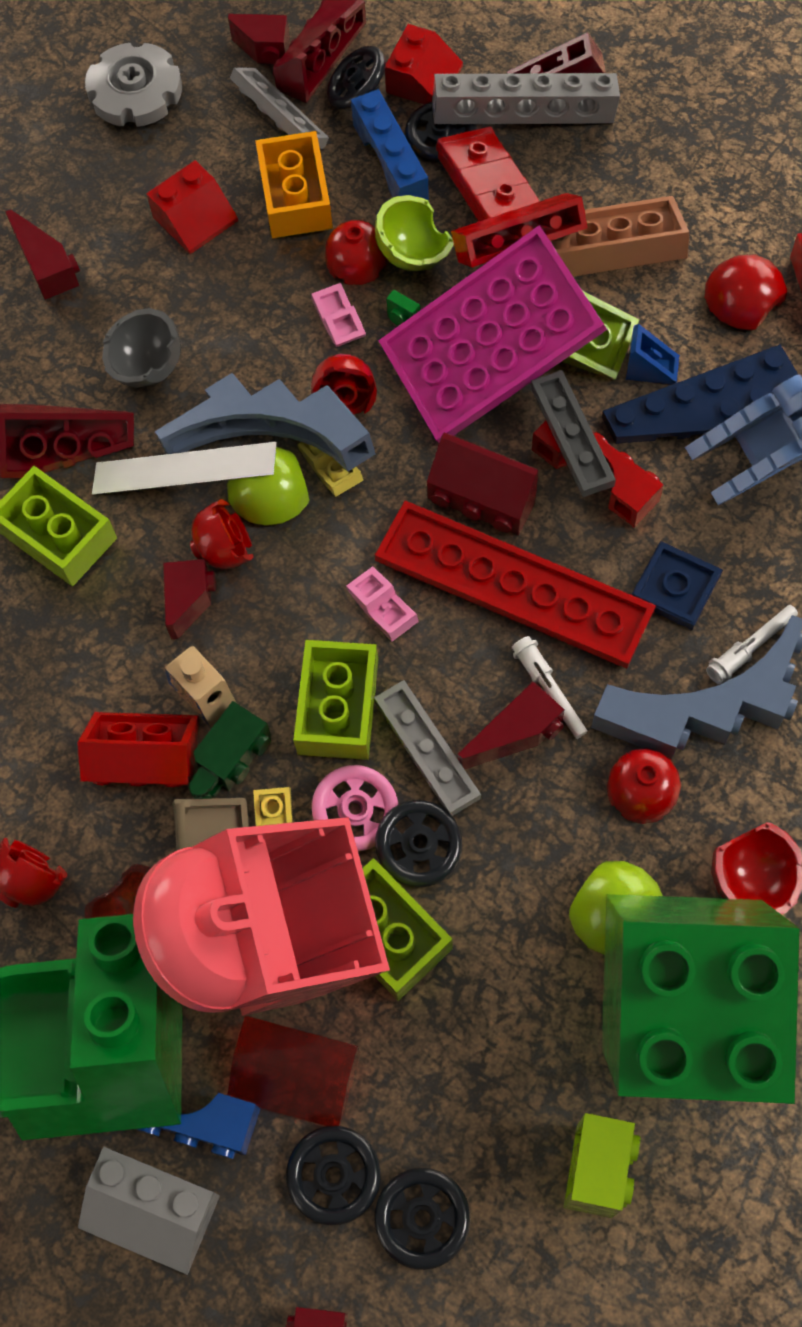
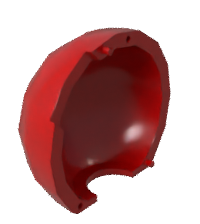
[705,254,788,330]
[711,822,802,915]

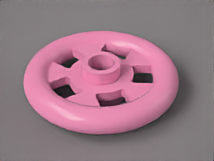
[312,765,398,851]

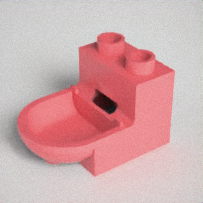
[133,817,390,1016]

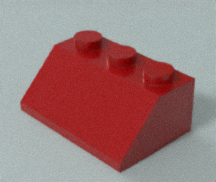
[77,712,199,788]

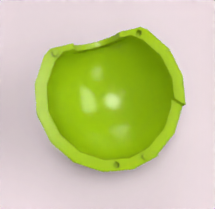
[375,195,454,271]
[226,447,309,525]
[569,861,663,955]

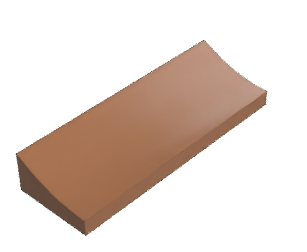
[550,196,689,277]

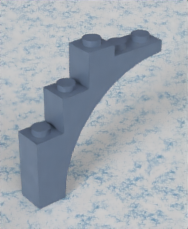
[155,373,376,471]
[591,615,802,760]

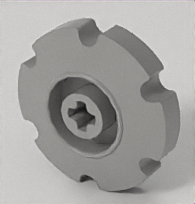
[85,43,182,127]

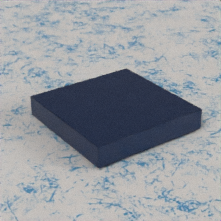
[631,541,723,630]

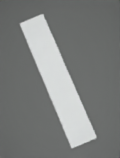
[92,442,277,495]

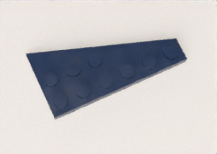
[602,344,798,444]

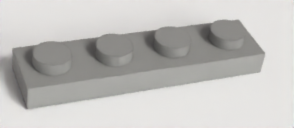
[230,68,329,148]
[374,680,481,816]

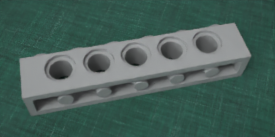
[432,73,620,124]

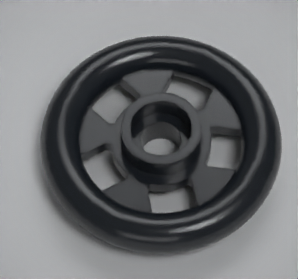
[327,46,386,110]
[405,102,477,161]
[375,800,463,887]
[286,1126,381,1226]
[374,1168,471,1270]

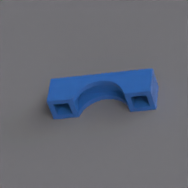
[351,89,429,202]
[136,1093,260,1159]

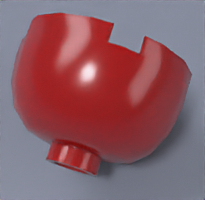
[325,220,387,285]
[311,354,377,414]
[190,499,253,569]
[606,748,681,824]
[0,838,67,908]

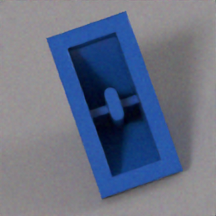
[626,324,680,385]

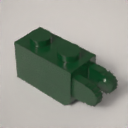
[188,701,271,799]

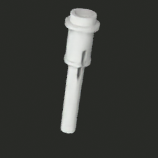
[706,605,798,684]
[512,636,588,739]

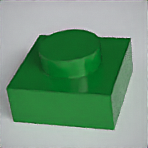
[386,290,420,326]

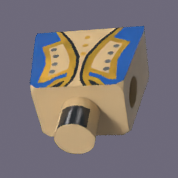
[165,646,236,728]

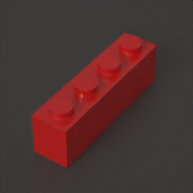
[451,193,588,267]

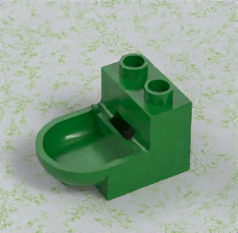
[0,914,182,1141]

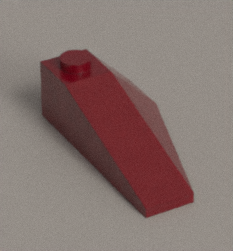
[0,404,134,478]

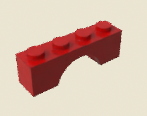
[531,420,664,528]

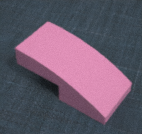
[311,283,366,347]
[346,566,419,642]

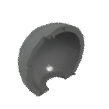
[102,308,181,388]

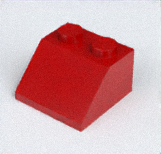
[385,24,463,104]
[146,160,238,255]

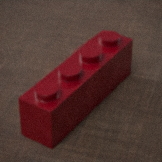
[273,0,366,103]

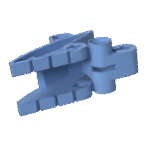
[685,374,802,505]

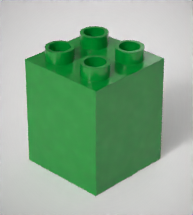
[602,894,800,1104]

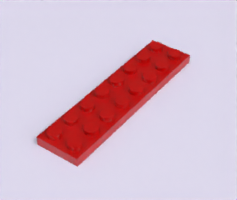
[375,500,656,669]

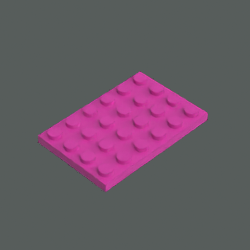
[378,225,607,443]

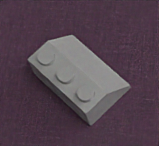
[78,1146,220,1275]

